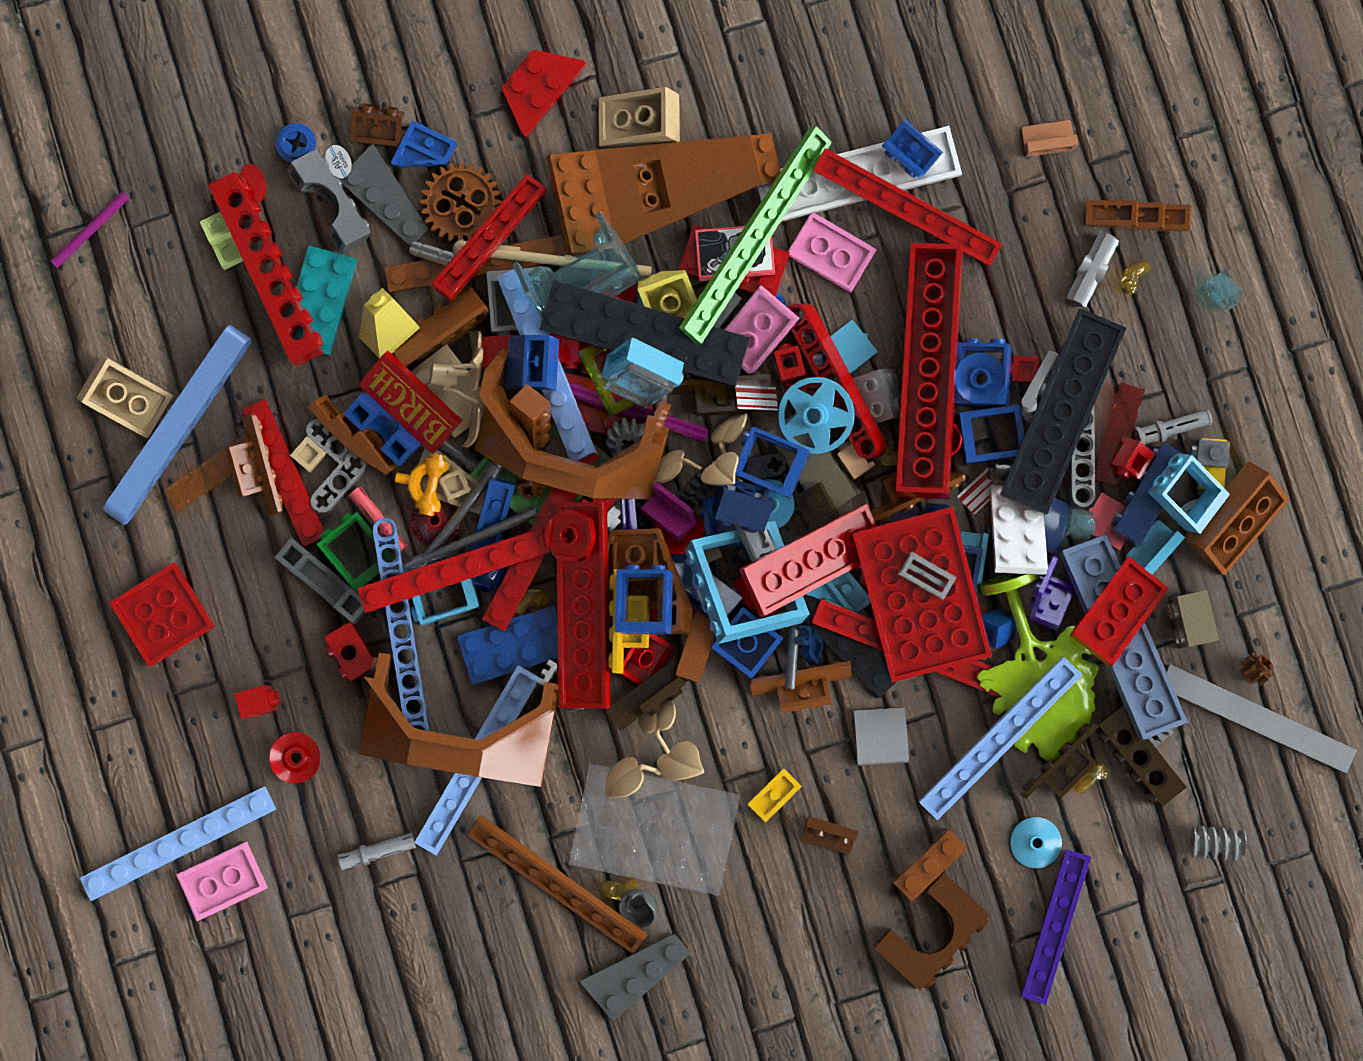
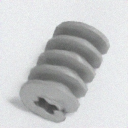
[1190,825,1247,861]

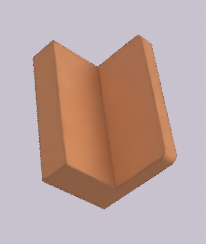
[1021,120,1079,157]

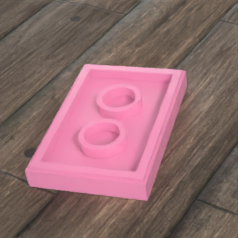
[788,213,877,294]
[724,285,800,375]
[176,842,268,921]

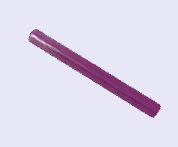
[568,382,708,442]

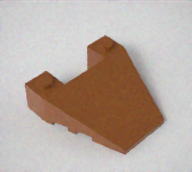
[608,528,692,634]

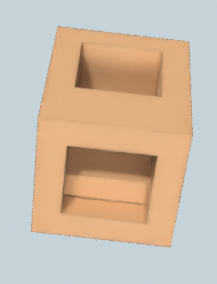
[836,440,875,481]

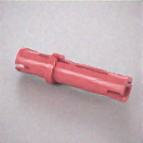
[348,487,408,556]

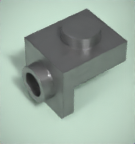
[1189,439,1230,468]

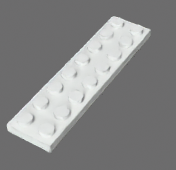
[757,126,962,222]

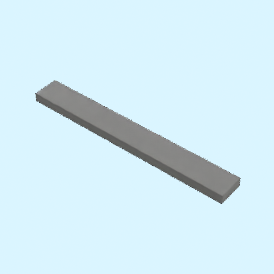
[1166,664,1357,773]

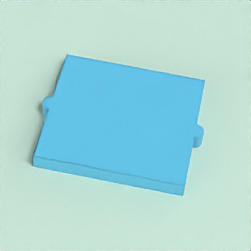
[823,320,878,374]

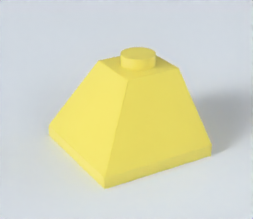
[638,270,697,318]
[359,288,420,359]

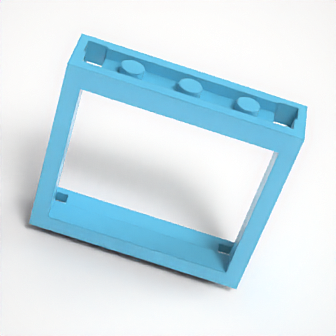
[685,521,809,644]

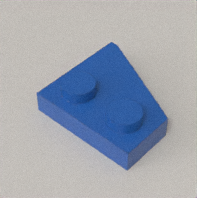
[391,120,458,167]

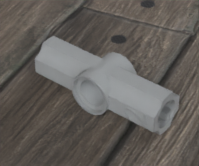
[1066,231,1119,309]

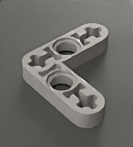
[306,419,368,514]

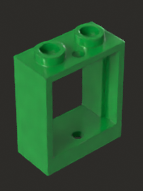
[317,512,396,592]

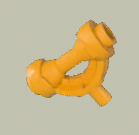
[395,453,449,516]

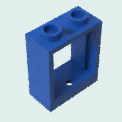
[955,338,1012,407]
[957,404,1027,466]
[735,427,810,500]
[615,565,673,635]

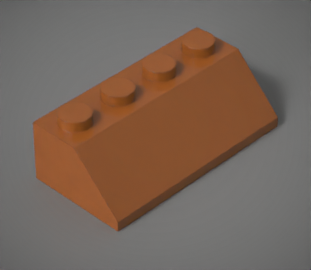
[393,288,490,371]
[1184,461,1289,576]

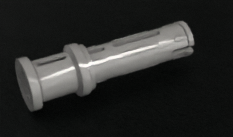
[1134,409,1212,445]

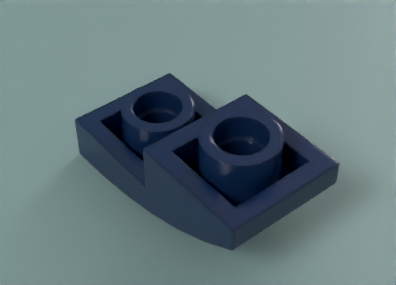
[1044,498,1071,555]

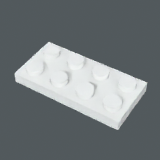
[990,485,1048,575]

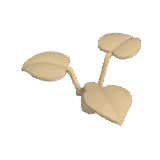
[429,331,483,447]
[655,413,747,485]
[606,698,704,798]

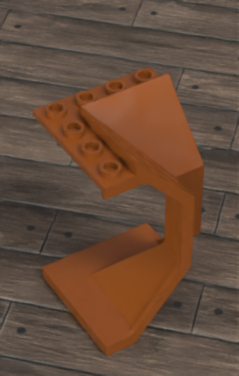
[474,349,671,499]
[359,653,559,787]

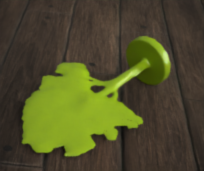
[977,573,1099,761]

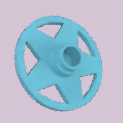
[778,377,855,454]

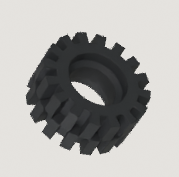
[675,465,715,509]

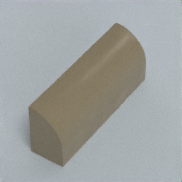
[768,412,861,509]

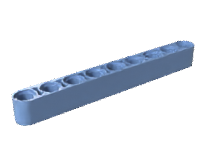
[103,325,252,525]
[373,518,429,731]

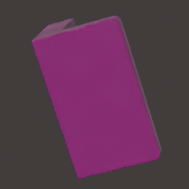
[641,482,696,541]

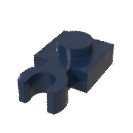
[794,625,825,665]

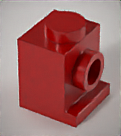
[773,343,806,384]
[1112,437,1155,480]

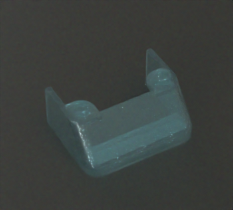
[513,211,641,313]

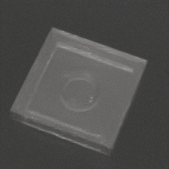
[603,362,674,408]

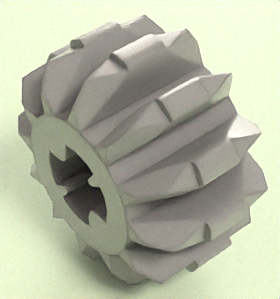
[606,417,645,456]

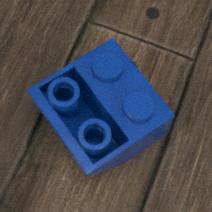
[506,335,559,391]

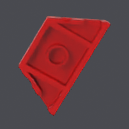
[501,49,587,138]

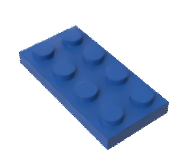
[457,606,558,685]

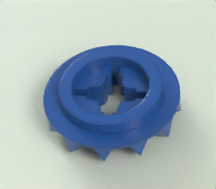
[276,123,316,163]

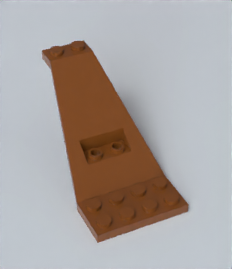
[546,133,780,255]

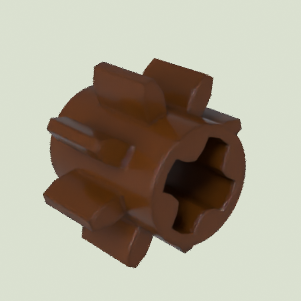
[515,476,546,498]
[1241,653,1273,686]

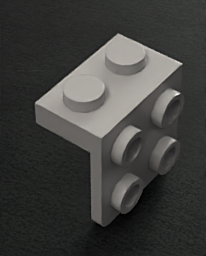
[853,369,901,430]

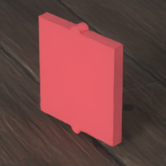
[1081,492,1125,551]

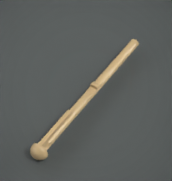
[453,239,652,276]

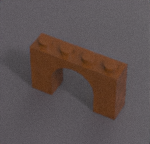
[873,872,989,991]

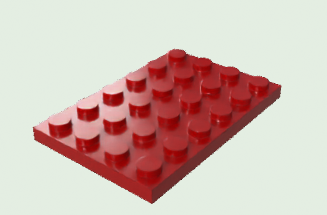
[853,506,992,682]

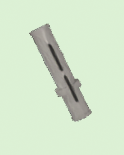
[338,832,416,870]

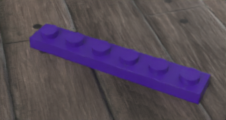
[1020,849,1091,1005]

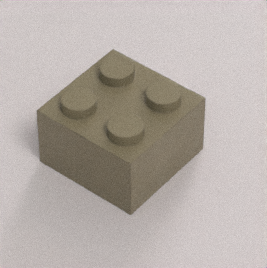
[1166,590,1219,649]

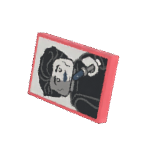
[695,226,775,281]

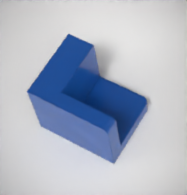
[982,607,1016,649]

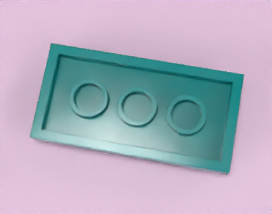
[288,246,358,356]

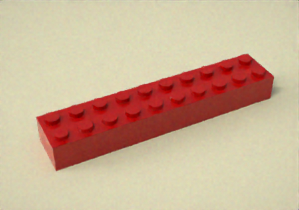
[896,243,963,500]

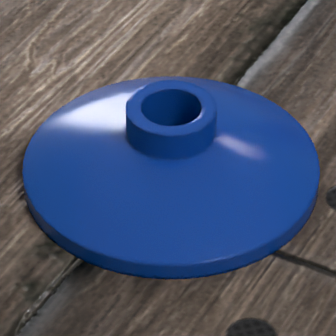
[955,353,1006,404]

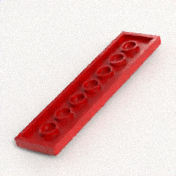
[556,502,610,709]

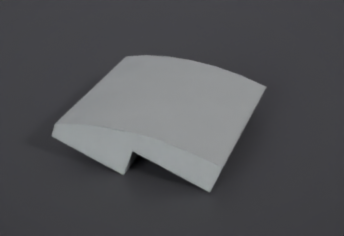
[854,707,909,766]

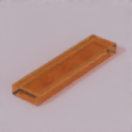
[164,434,248,512]

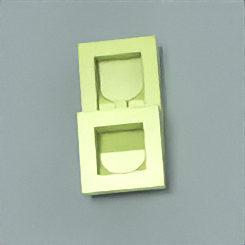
[200,212,243,270]

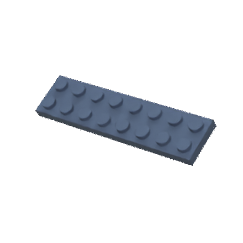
[1059,534,1188,742]

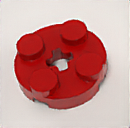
[544,509,596,561]

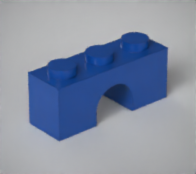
[344,392,422,466]

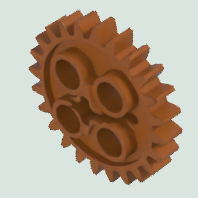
[420,162,502,243]

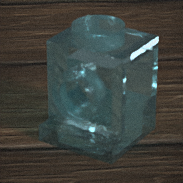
[1200,269,1243,311]
[1065,508,1096,540]

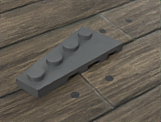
[339,144,429,247]
[580,933,691,1021]

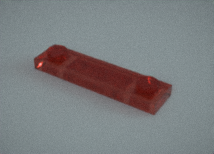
[1095,382,1145,486]

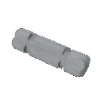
[409,241,455,266]

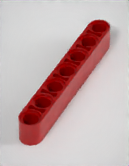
[788,303,887,459]

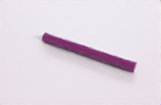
[51,191,130,268]

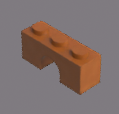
[510,384,551,450]
[892,829,967,902]

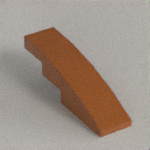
[1086,200,1192,231]
[308,394,398,474]
[676,610,715,683]

